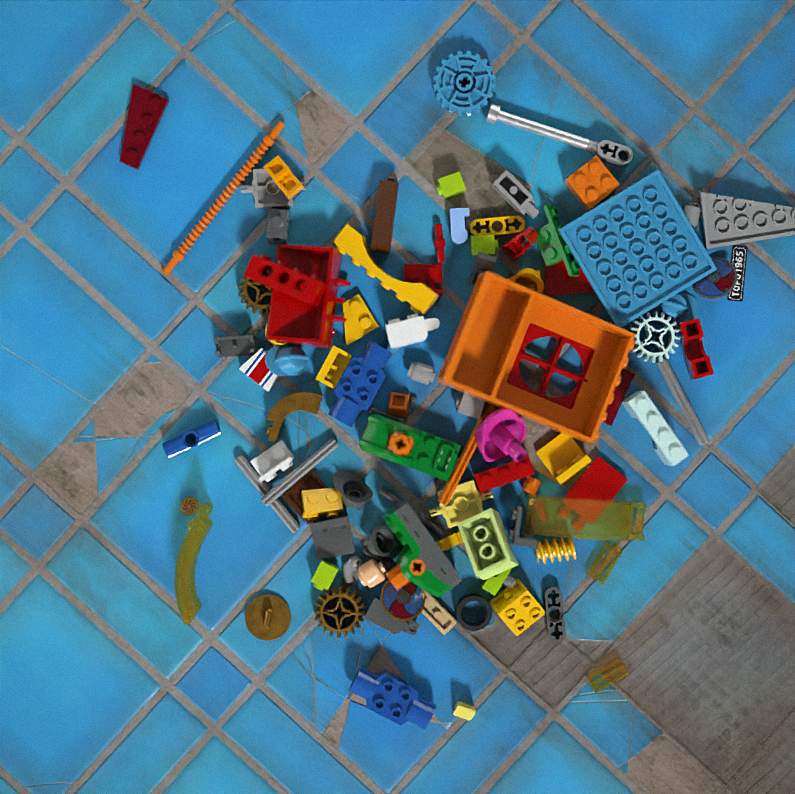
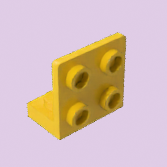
[536,433,591,484]
[489,579,546,636]

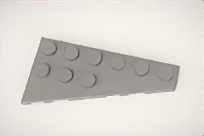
[699,191,795,249]

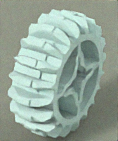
[629,311,680,363]

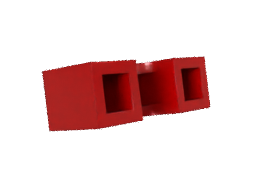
[676,318,714,379]
[473,455,535,493]

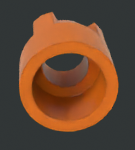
[521,476,541,496]

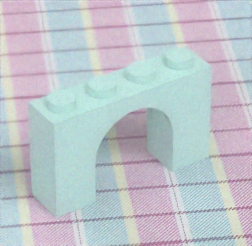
[622,391,689,466]

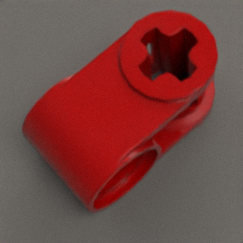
[502,227,538,263]

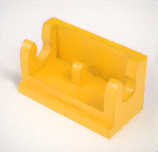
[316,345,352,389]

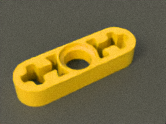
[469,215,525,236]

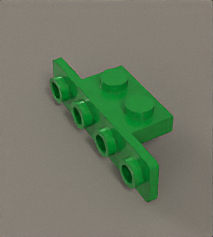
[536,204,580,277]

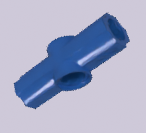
[162,419,222,458]

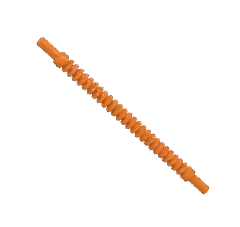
[162,121,285,276]

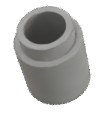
[681,202,701,230]
[407,362,436,385]

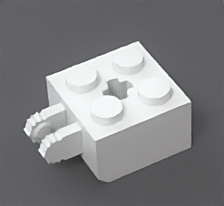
[385,313,440,349]

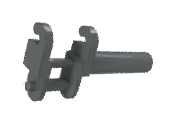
[362,546,396,576]

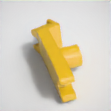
[436,531,463,552]

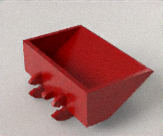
[266,244,351,348]

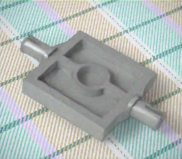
[240,167,306,208]

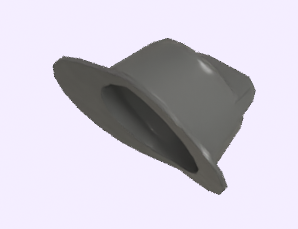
[333,470,373,510]
[363,526,405,556]

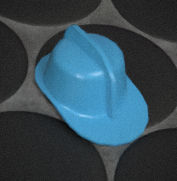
[655,292,700,323]
[265,346,309,376]

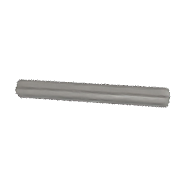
[657,358,709,445]
[261,438,338,506]
[234,455,300,533]

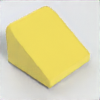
[453,701,476,720]

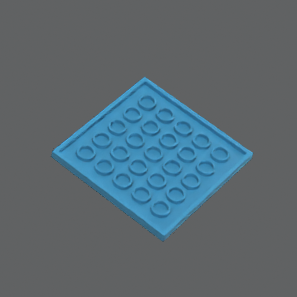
[558,170,717,328]

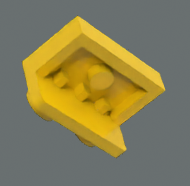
[301,488,343,520]

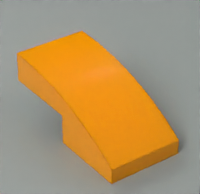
[263,155,304,199]

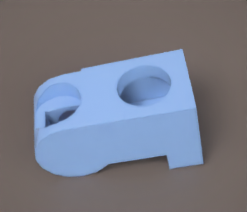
[449,208,470,245]

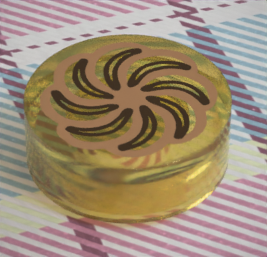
[180,496,200,516]

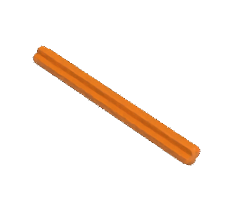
[438,403,497,505]

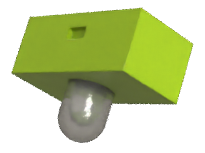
[481,567,517,596]

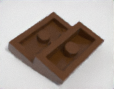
[282,469,328,525]

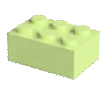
[457,508,518,580]

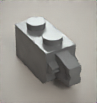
[364,596,420,635]

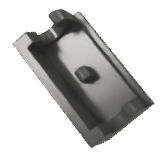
[214,335,256,357]

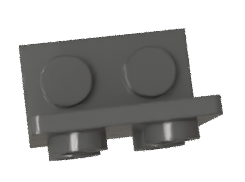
[508,504,538,548]
[309,515,355,560]

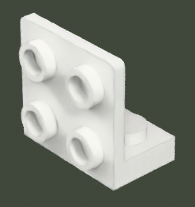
[250,440,295,482]

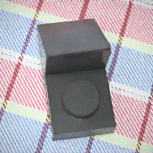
[468,252,497,286]

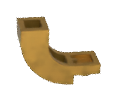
[266,392,323,442]

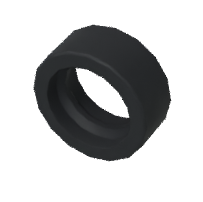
[456,593,492,631]

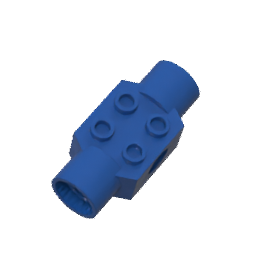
[328,340,392,427]
[349,667,436,729]

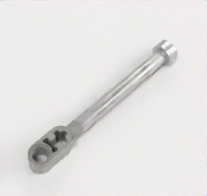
[486,103,633,166]

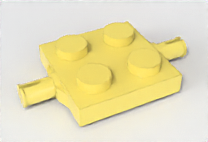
[429,480,493,528]

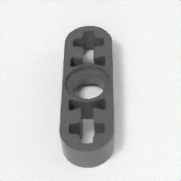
[544,586,566,642]

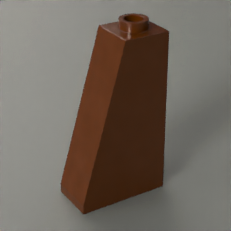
[371,178,399,253]

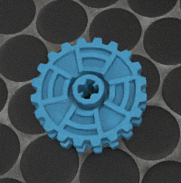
[433,51,496,116]

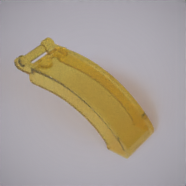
[525,494,647,541]
[175,502,213,626]

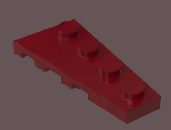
[120,84,169,170]

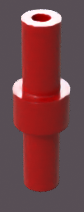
[434,224,446,263]

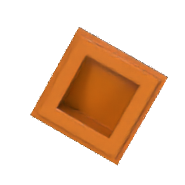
[388,392,410,417]

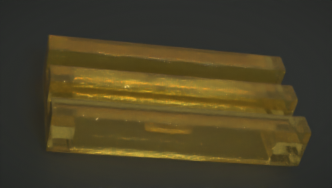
[586,541,623,585]
[585,657,629,693]

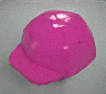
[476,408,527,462]

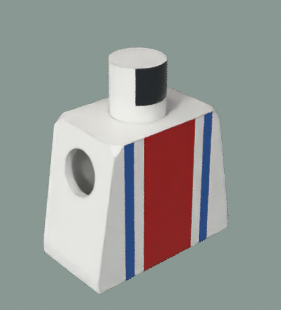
[239,345,279,392]

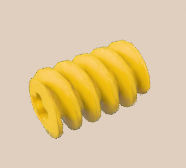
[535,536,576,564]

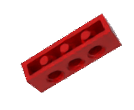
[244,254,327,307]

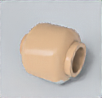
[357,559,387,588]

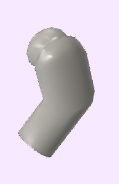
[343,556,362,583]

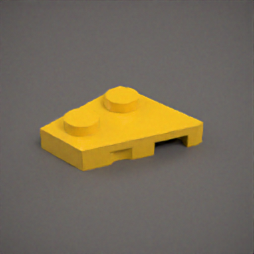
[343,294,379,346]

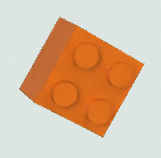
[564,155,620,212]

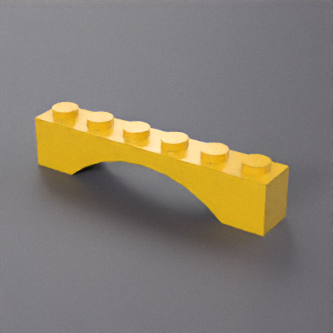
[333,224,439,314]

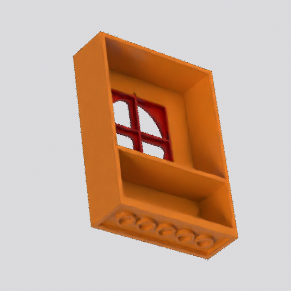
[436,271,636,443]

